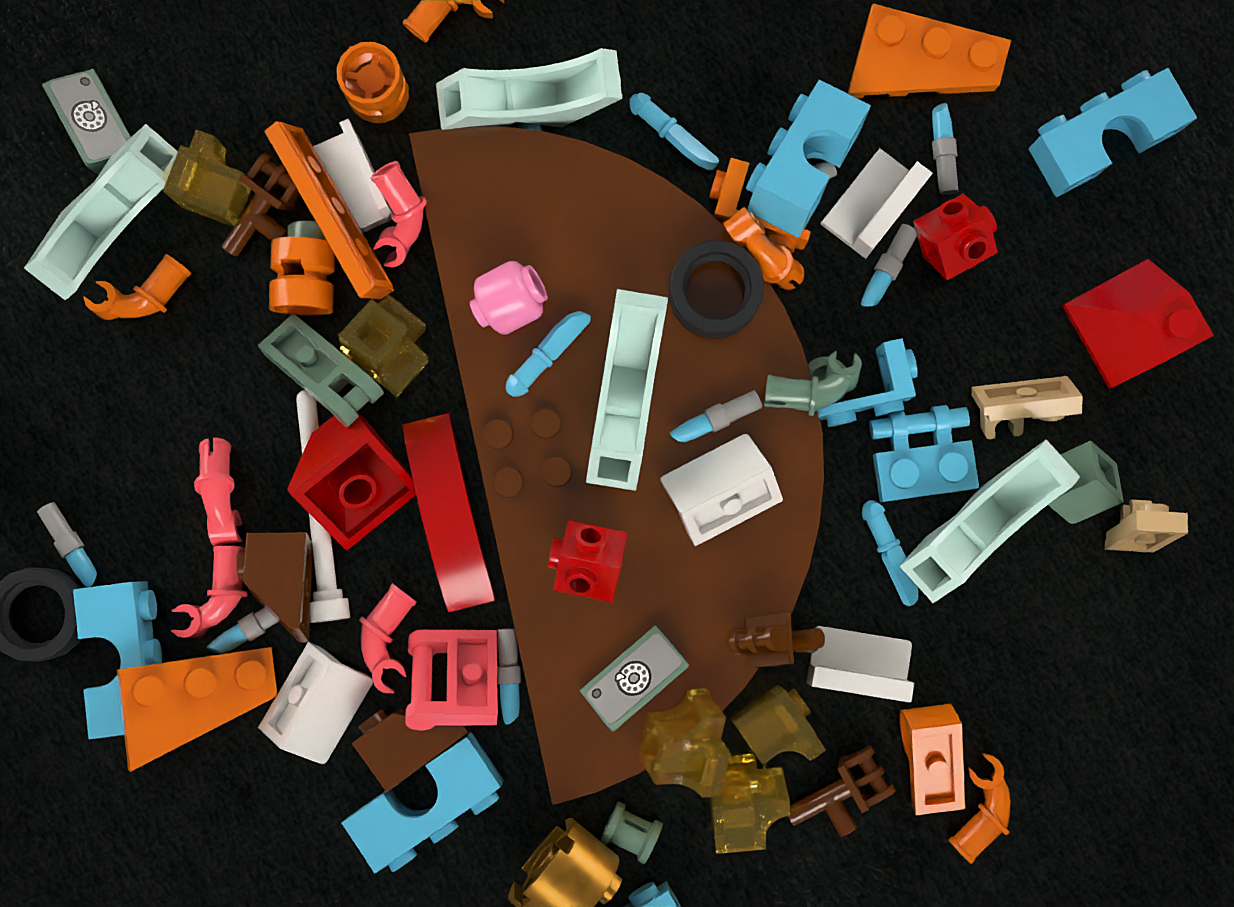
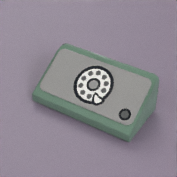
[42,69,131,175]
[579,625,689,732]

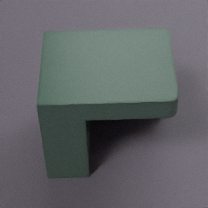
[1048,441,1124,524]

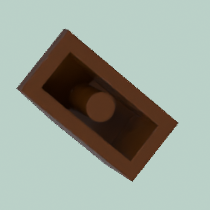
[237,532,314,642]
[352,709,473,792]

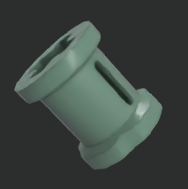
[600,801,663,864]

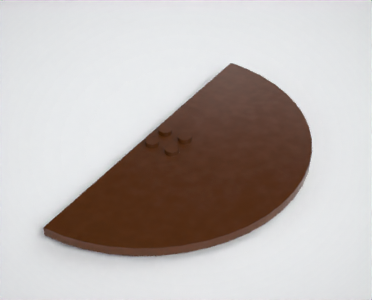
[409,126,824,805]

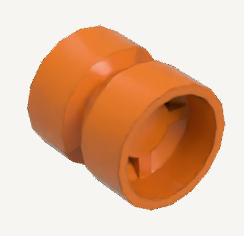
[337,42,409,123]
[269,237,335,316]

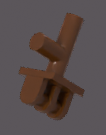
[221,152,300,257]
[729,613,825,668]
[785,746,896,837]

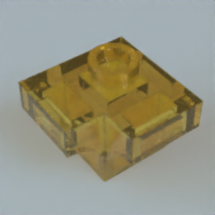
[163,130,251,227]
[339,294,428,397]
[730,684,826,764]
[639,689,731,798]
[706,754,790,854]

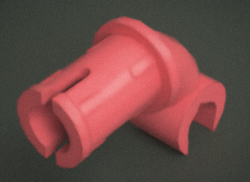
[370,161,427,268]
[194,438,242,546]
[171,546,247,639]
[359,583,417,693]

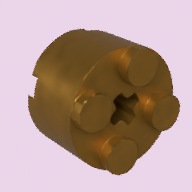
[508,818,622,907]

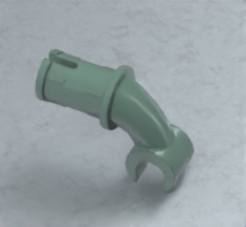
[764,351,862,416]

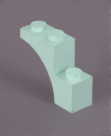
[436,48,622,130]
[24,124,184,300]
[586,289,668,491]
[900,440,1080,603]

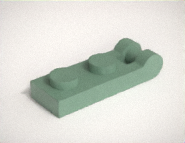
[258,313,384,428]

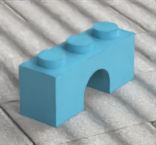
[1028,68,1197,198]
[746,80,871,238]
[73,581,162,739]
[342,732,504,873]

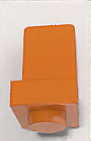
[709,158,811,253]

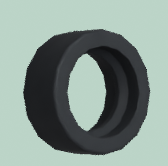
[668,240,764,339]
[0,568,82,662]

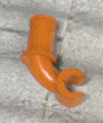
[402,0,504,43]
[724,207,804,290]
[84,254,192,320]
[949,753,1011,864]

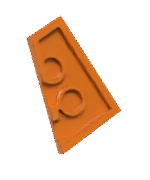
[848,4,1011,98]
[117,647,277,772]

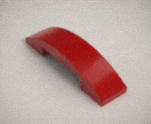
[402,413,496,613]

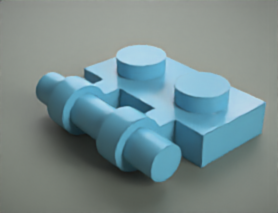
[869,405,979,502]

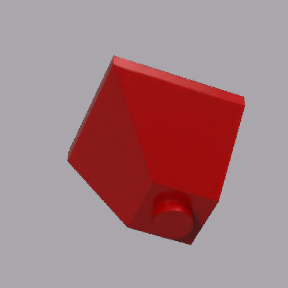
[1062,259,1214,389]
[287,411,416,551]

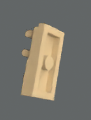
[972,376,1083,439]
[1105,500,1188,553]

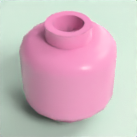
[470,261,548,335]

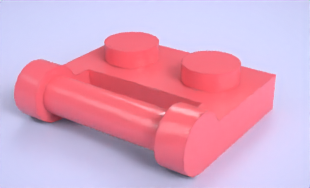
[405,630,498,731]

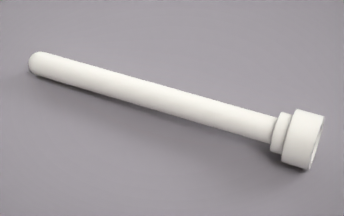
[296,390,350,623]

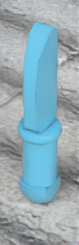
[630,93,719,170]
[506,311,591,397]
[862,500,918,606]

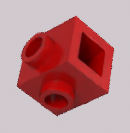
[913,193,998,280]
[547,520,628,603]

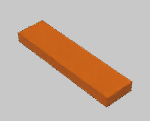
[265,121,394,299]

